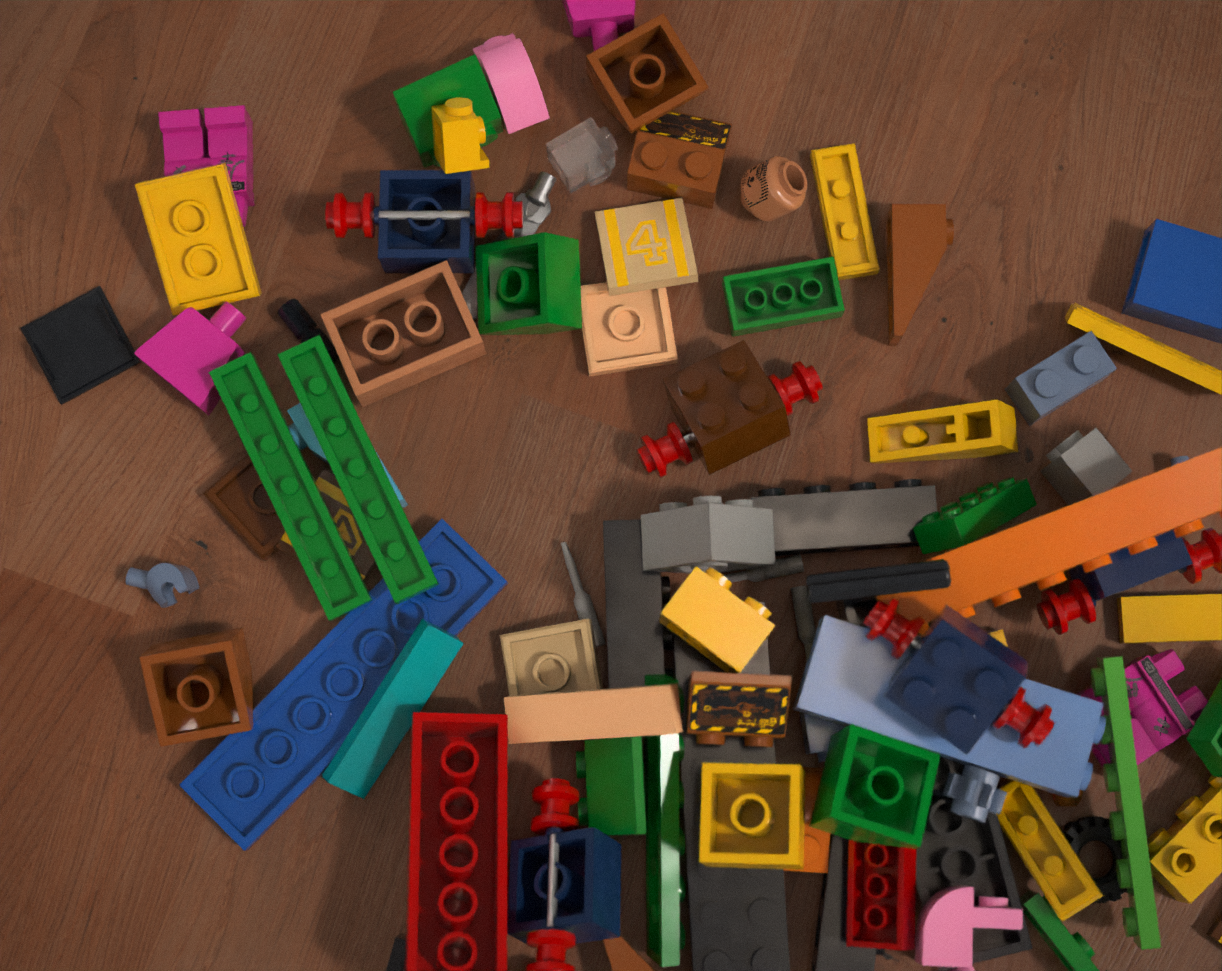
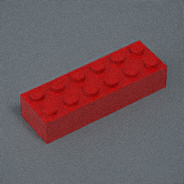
[405,712,508,971]

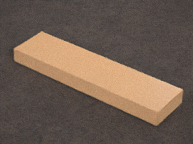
[504,683,683,744]

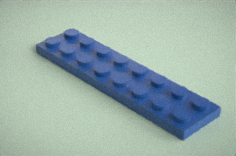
[179,519,508,851]

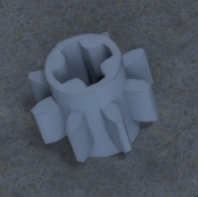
[943,764,1007,823]

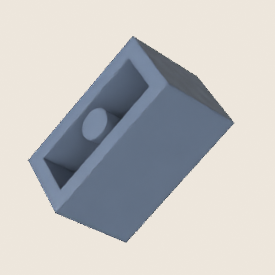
[1005,331,1117,426]

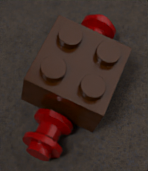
[636,340,823,478]

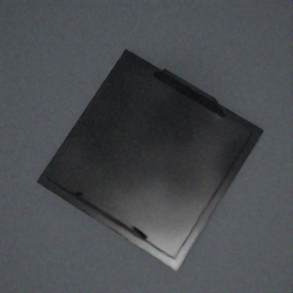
[21,286,141,405]

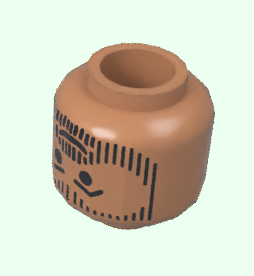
[740,156,807,222]

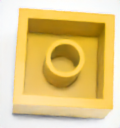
[659,566,775,673]
[699,763,805,870]

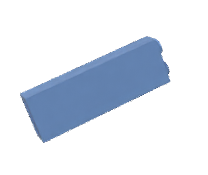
[792,615,1106,797]

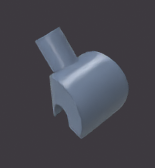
[126,563,199,608]

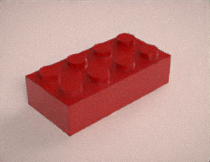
[847,840,916,951]

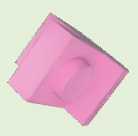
[473,33,550,134]
[915,885,1023,968]

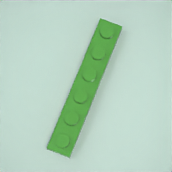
[1091,655,1161,950]

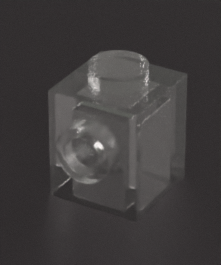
[546,117,618,194]

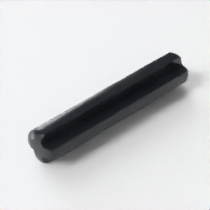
[806,559,951,603]

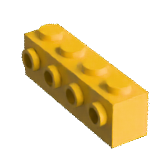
[1147,775,1222,904]

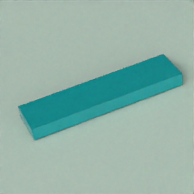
[322,618,464,799]

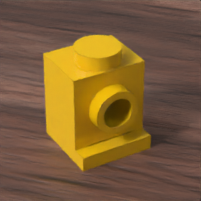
[431,97,489,174]

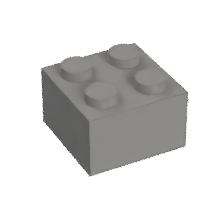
[641,496,776,574]

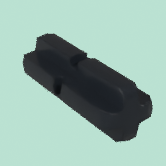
[278,298,339,363]

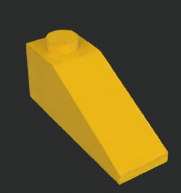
[867,399,1018,464]

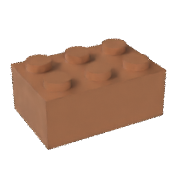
[321,260,487,407]

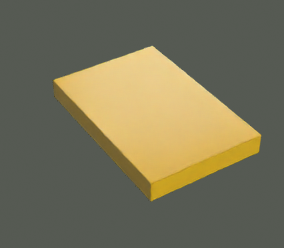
[135,162,261,316]

